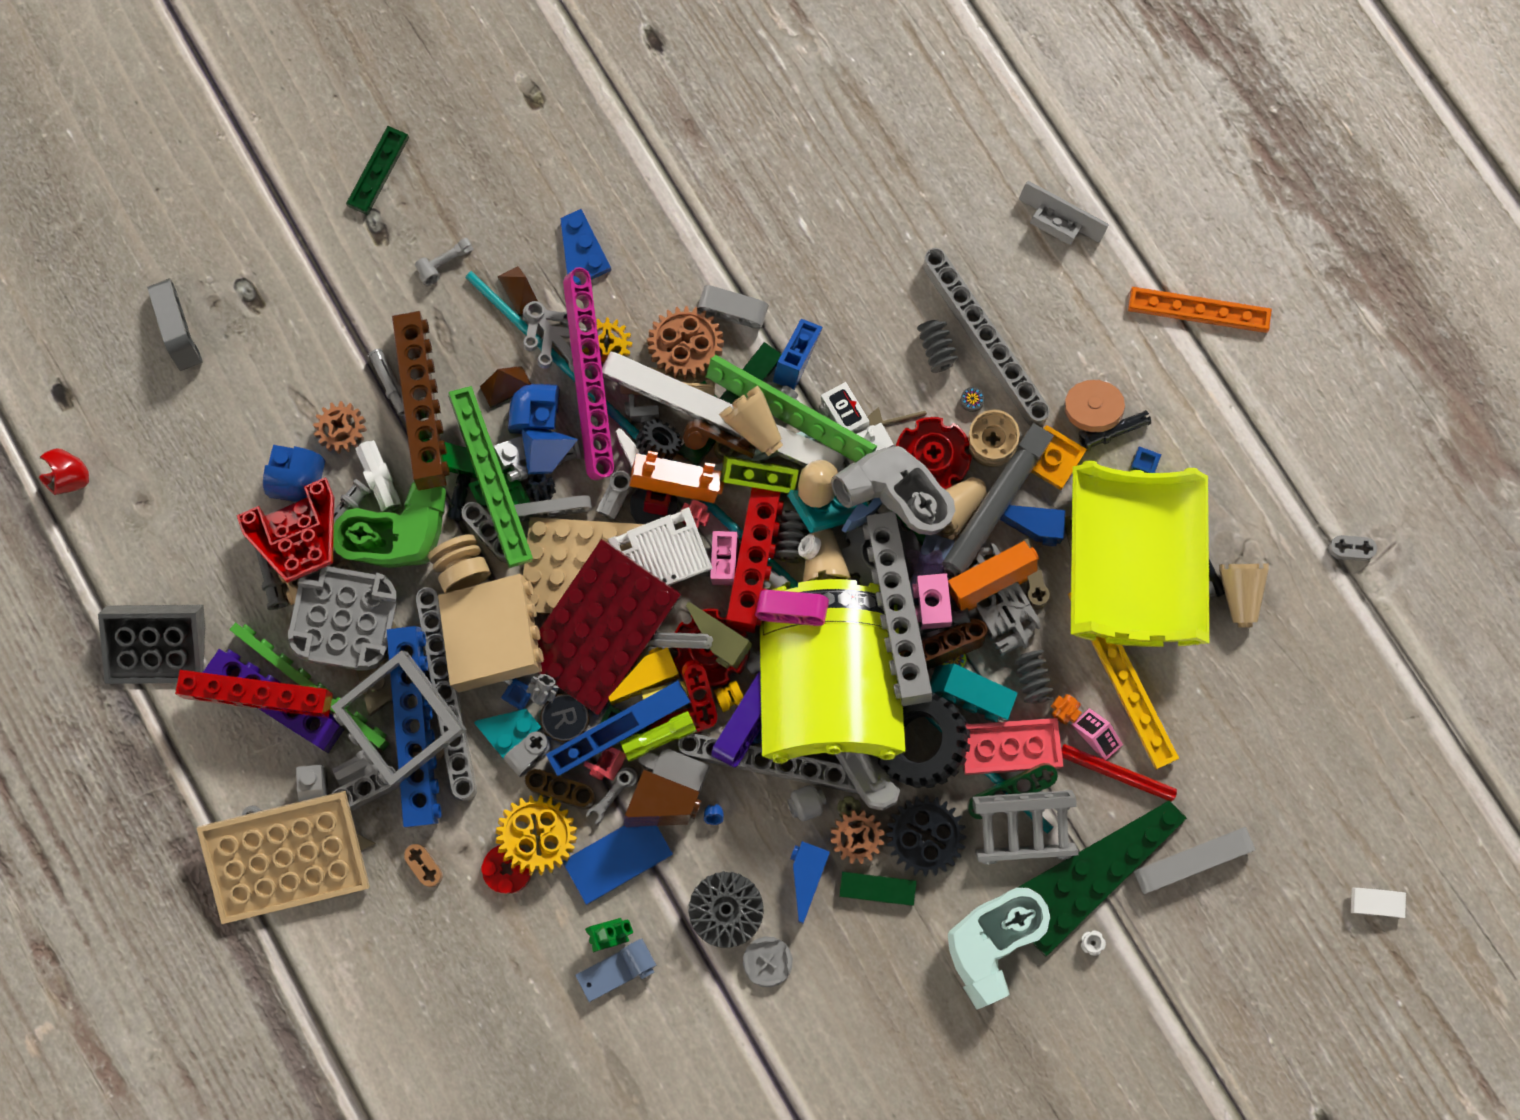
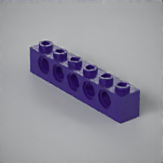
[202,649,345,753]

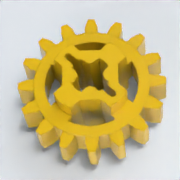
[582,317,632,364]

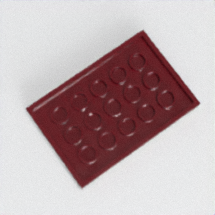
[537,539,682,715]

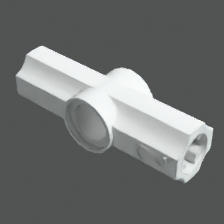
[355,440,402,512]

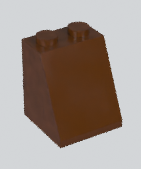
[623,770,702,827]

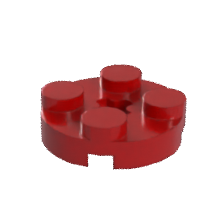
[481,845,531,894]

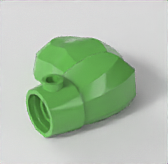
[333,482,446,568]

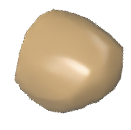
[798,460,838,508]

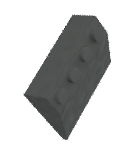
[98,605,205,684]

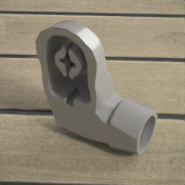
[831,446,955,535]

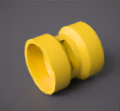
[713,680,743,712]

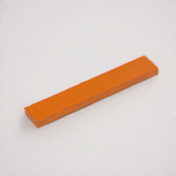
[1128,287,1272,333]

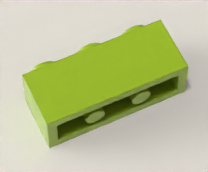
[720,456,799,493]

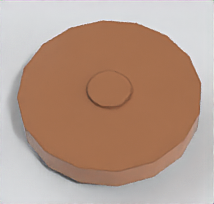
[1065,380,1125,432]

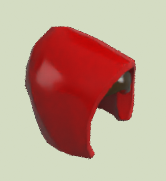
[39,448,89,495]

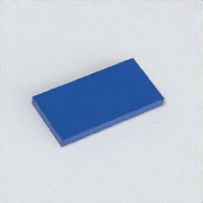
[562,825,673,905]

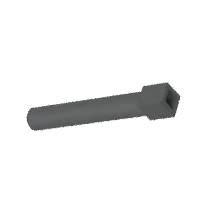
[942,423,1054,578]

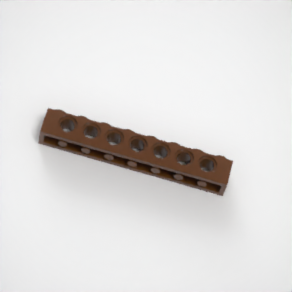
[392,311,450,491]

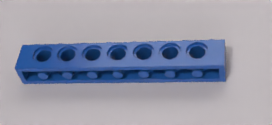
[386,626,441,827]

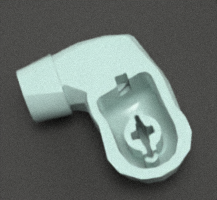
[948,888,1050,1010]

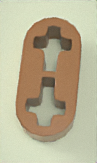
[404,844,443,887]

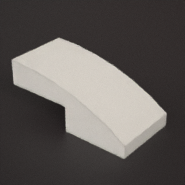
[1351,888,1406,918]

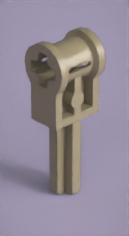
[1019,538,1050,610]

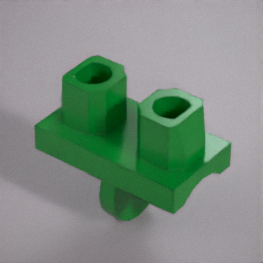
[585,918,633,953]

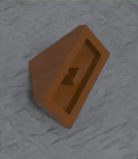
[497,266,538,317]
[480,366,531,408]

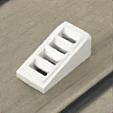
[616,428,645,468]

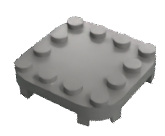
[288,566,396,670]

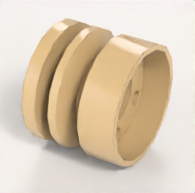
[968,409,1020,467]
[428,534,491,593]

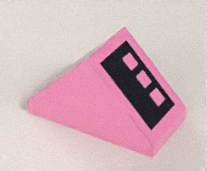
[1071,708,1123,760]

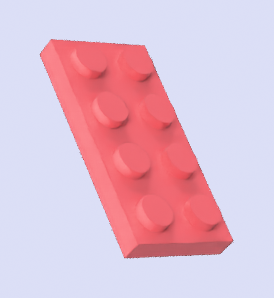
[963,718,1063,775]

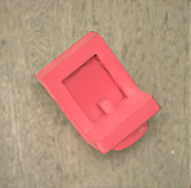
[583,747,626,781]

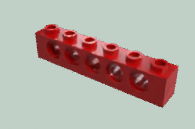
[726,487,784,633]
[175,670,333,718]

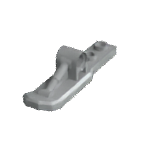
[835,752,900,810]

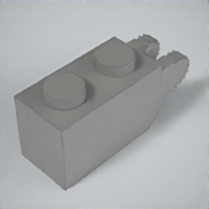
[638,749,710,794]

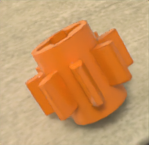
[1051,694,1082,725]

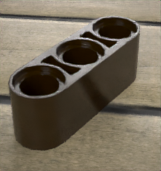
[525,769,596,810]

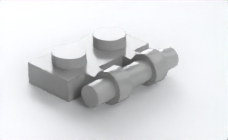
[493,436,531,482]

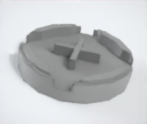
[743,936,793,987]

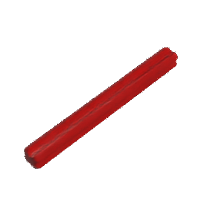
[1061,744,1177,801]

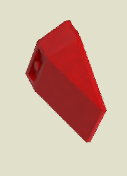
[236,477,334,583]

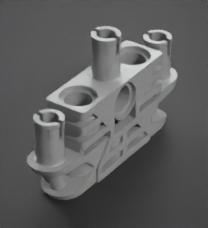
[956,544,1041,657]

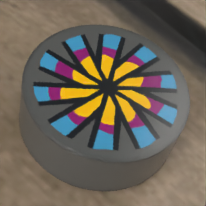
[960,387,985,412]

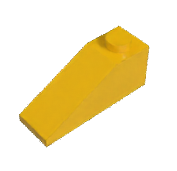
[608,647,680,706]

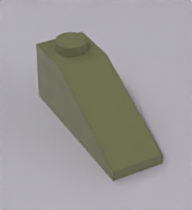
[686,602,753,669]

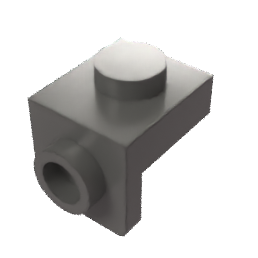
[625,394,660,425]

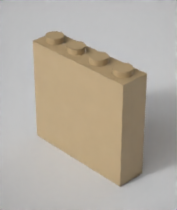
[438,574,544,693]

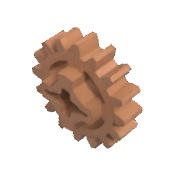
[313,401,367,454]
[830,809,884,864]

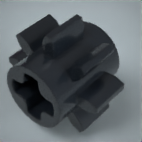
[525,474,556,502]

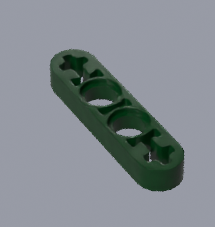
[967,763,1058,819]

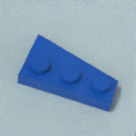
[560,209,612,285]

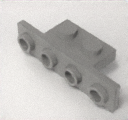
[1019,181,1109,245]

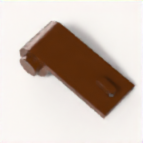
[683,419,755,458]

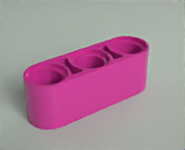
[755,590,829,626]

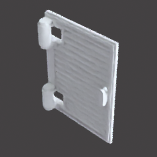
[607,507,713,586]

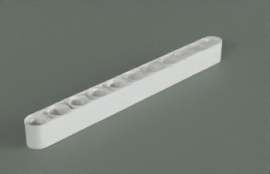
[602,352,846,473]

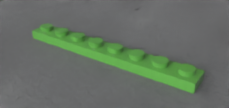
[706,355,877,462]
[448,386,533,568]
[229,622,390,751]

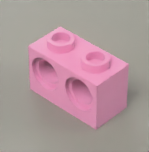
[710,531,739,586]

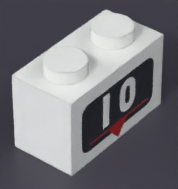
[819,382,869,434]

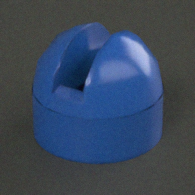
[704,804,724,825]

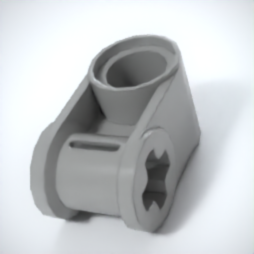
[503,731,551,777]

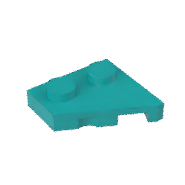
[474,709,542,758]

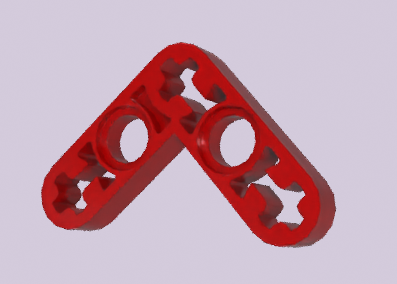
[647,660,718,733]

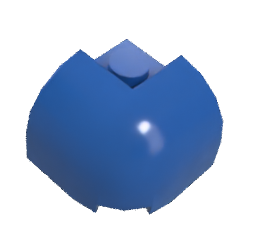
[508,384,560,434]
[263,445,326,502]

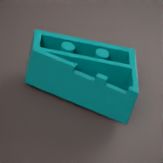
[930,663,1018,722]

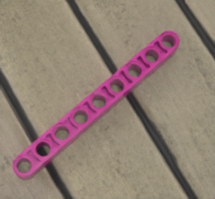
[563,267,614,481]

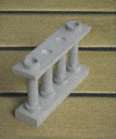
[973,790,1078,864]

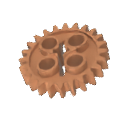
[647,306,724,380]

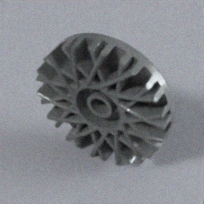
[688,871,764,948]

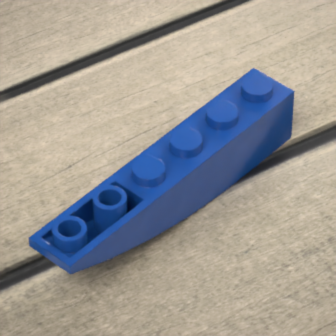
[546,680,691,776]

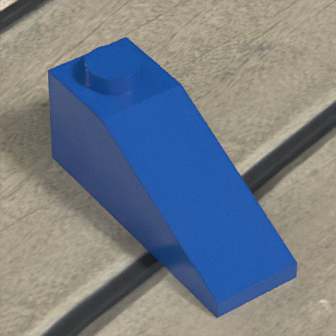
[772,319,823,390]
[1000,505,1065,547]
[790,841,830,924]

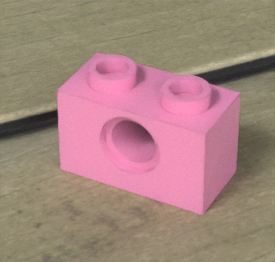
[912,573,952,629]

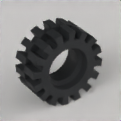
[635,419,682,461]

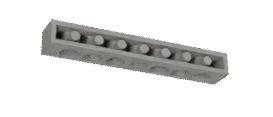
[863,511,932,706]

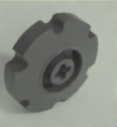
[842,518,920,587]

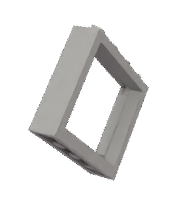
[331,651,467,786]

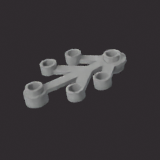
[523,301,587,373]

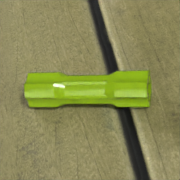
[620,711,697,762]

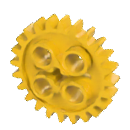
[495,795,577,876]

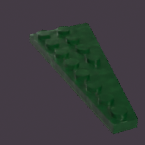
[1017,800,1187,957]

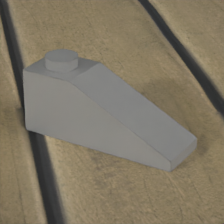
[296,765,328,802]

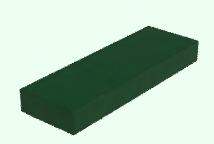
[839,872,917,906]

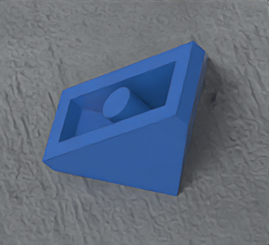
[522,429,578,474]

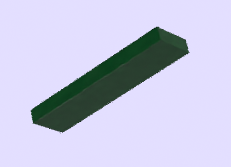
[346,126,409,215]

